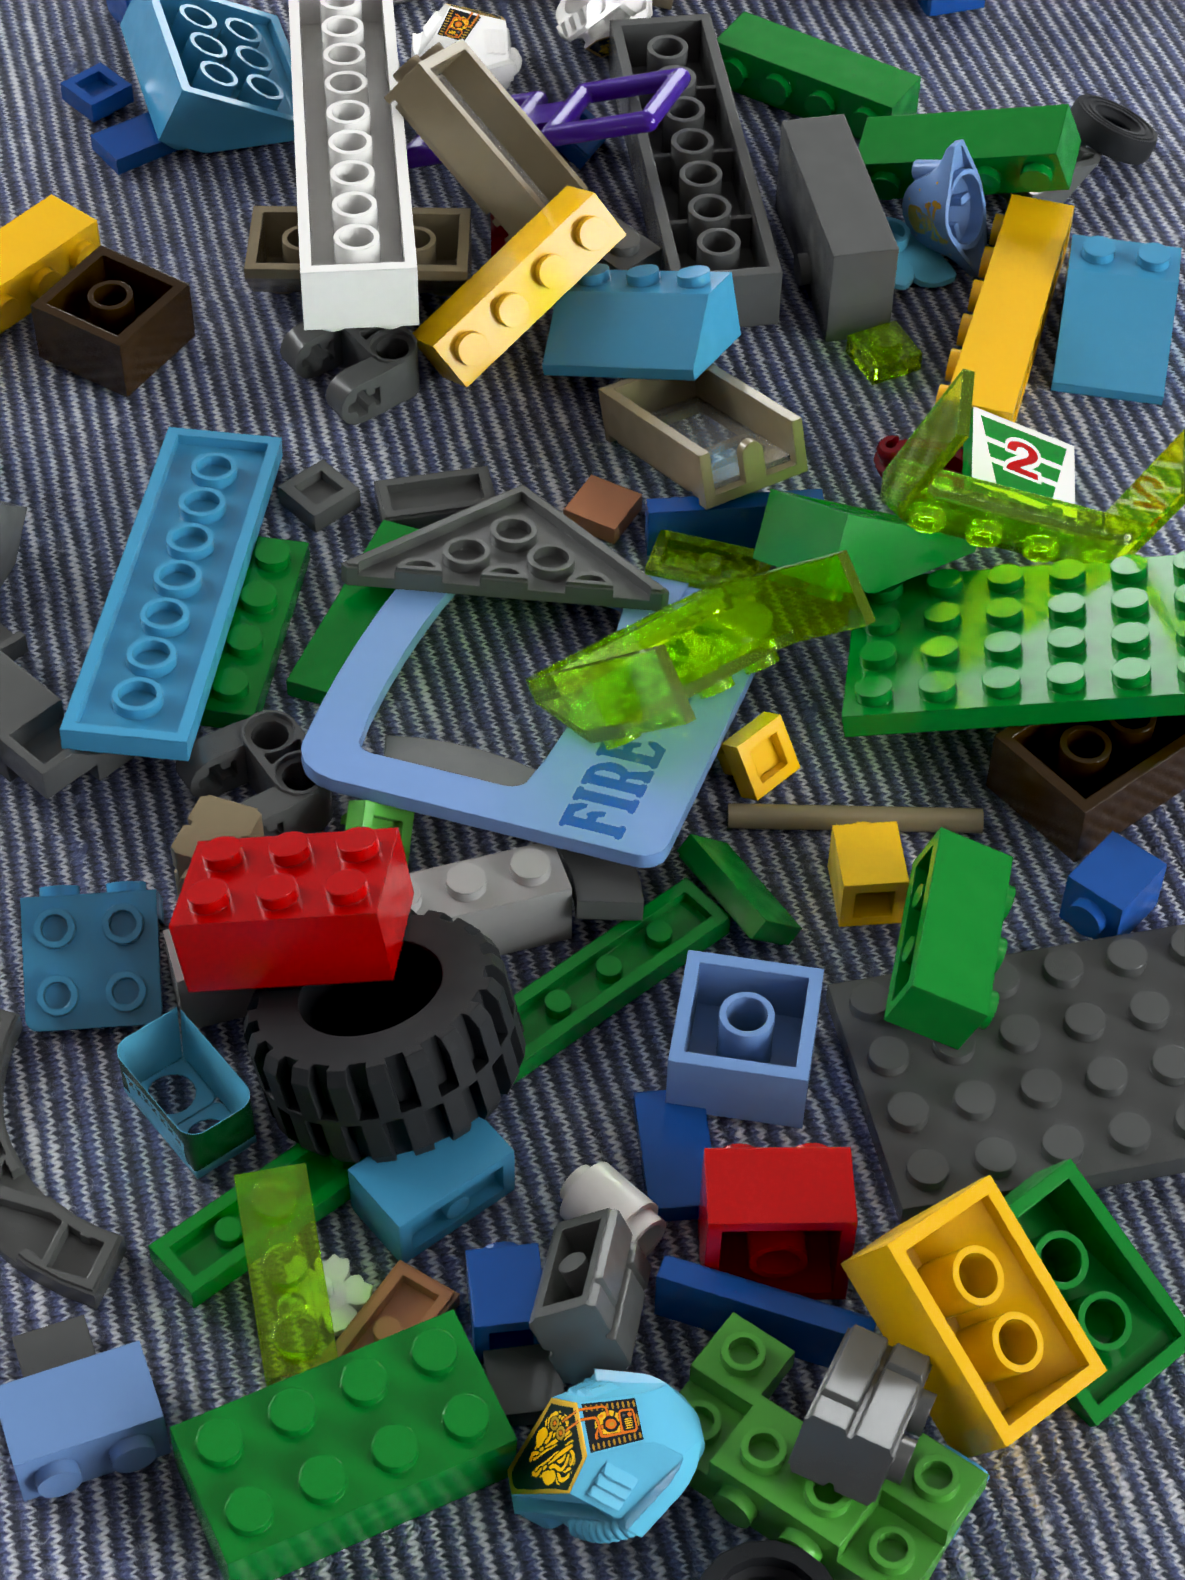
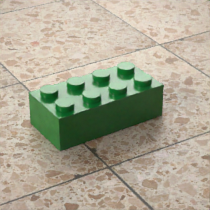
[169,1309,517,1580]

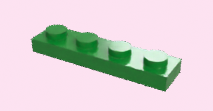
[200,536,310,728]

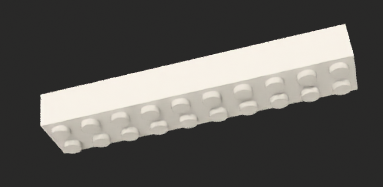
[288,0,419,332]

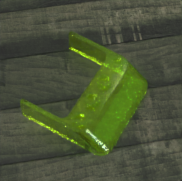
[880,369,1185,564]
[525,549,876,750]

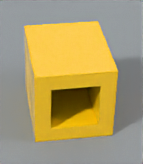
[827,821,909,927]

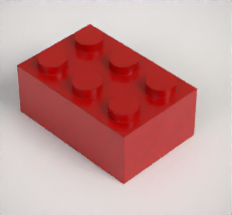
[169,827,414,992]

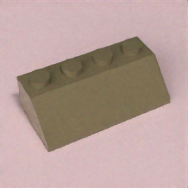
[244,206,472,296]

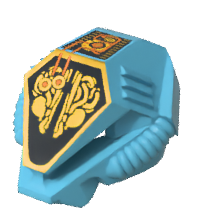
[507,1368,705,1544]

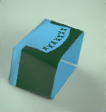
[117,1007,257,1179]

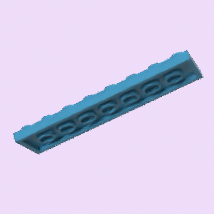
[59,427,283,761]

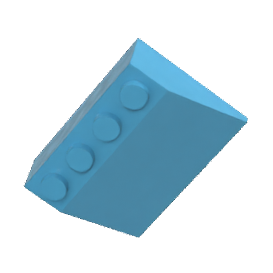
[120,0,294,153]

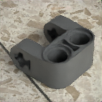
[280,322,420,425]
[175,710,333,836]

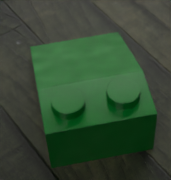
[752,489,978,600]
[1004,1158,1185,1427]

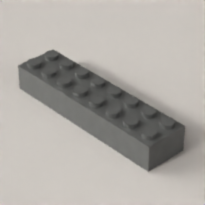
[609,13,783,327]

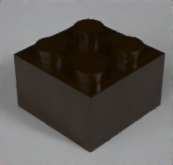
[30,245,195,397]

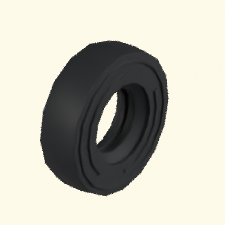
[1071,94,1158,165]

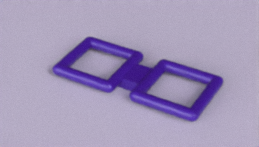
[406,67,691,169]

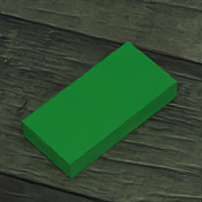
[677,834,802,945]

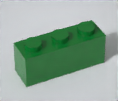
[883,827,1016,1050]

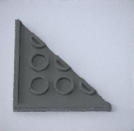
[341,484,669,611]

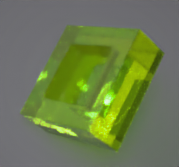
[846,320,923,385]

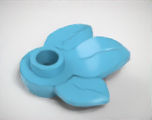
[886,217,957,290]

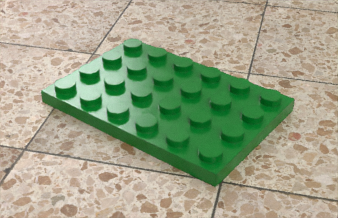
[842,551,1185,737]

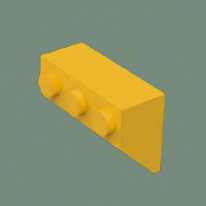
[841,1175,1107,1458]

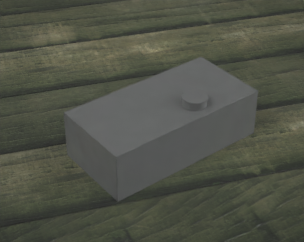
[775,114,899,342]

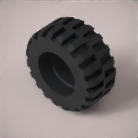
[244,909,526,1163]

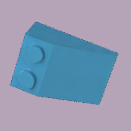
[1051,234,1182,405]

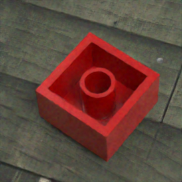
[698,1143,858,1300]

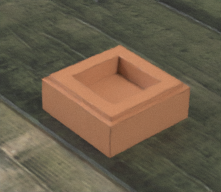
[563,474,642,544]

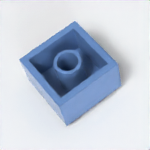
[665,950,824,1129]

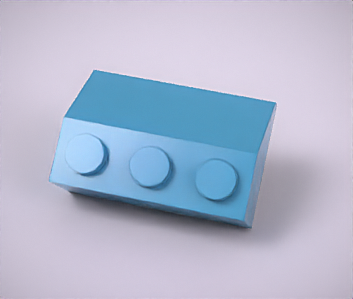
[542,263,741,381]

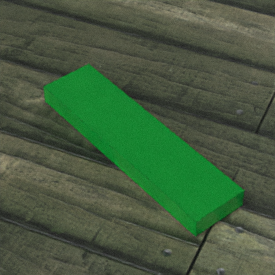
[286,520,418,705]

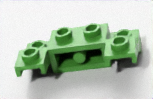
[679,1312,989,1580]

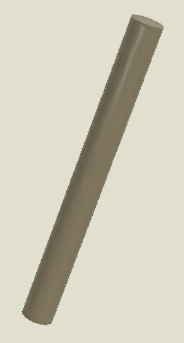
[727,803,984,833]

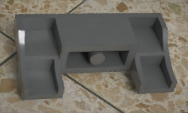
[0,623,135,799]

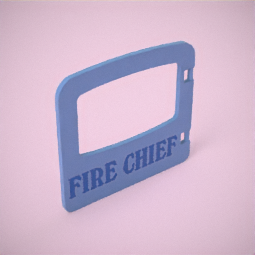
[301,574,778,868]

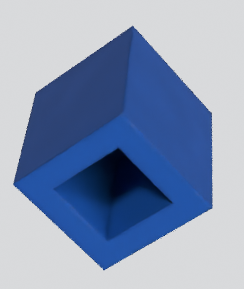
[1059,831,1167,939]
[465,1241,542,1364]

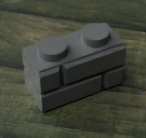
[529,1208,651,1385]
[788,1324,937,1506]

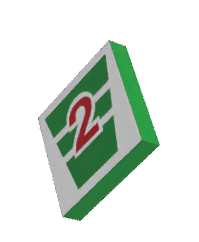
[962,406,1075,538]

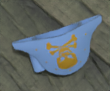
[902,139,987,278]

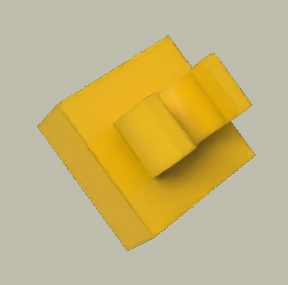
[717,711,801,801]

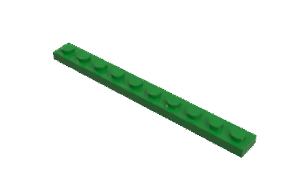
[148,877,731,1309]

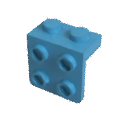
[20,881,164,1032]

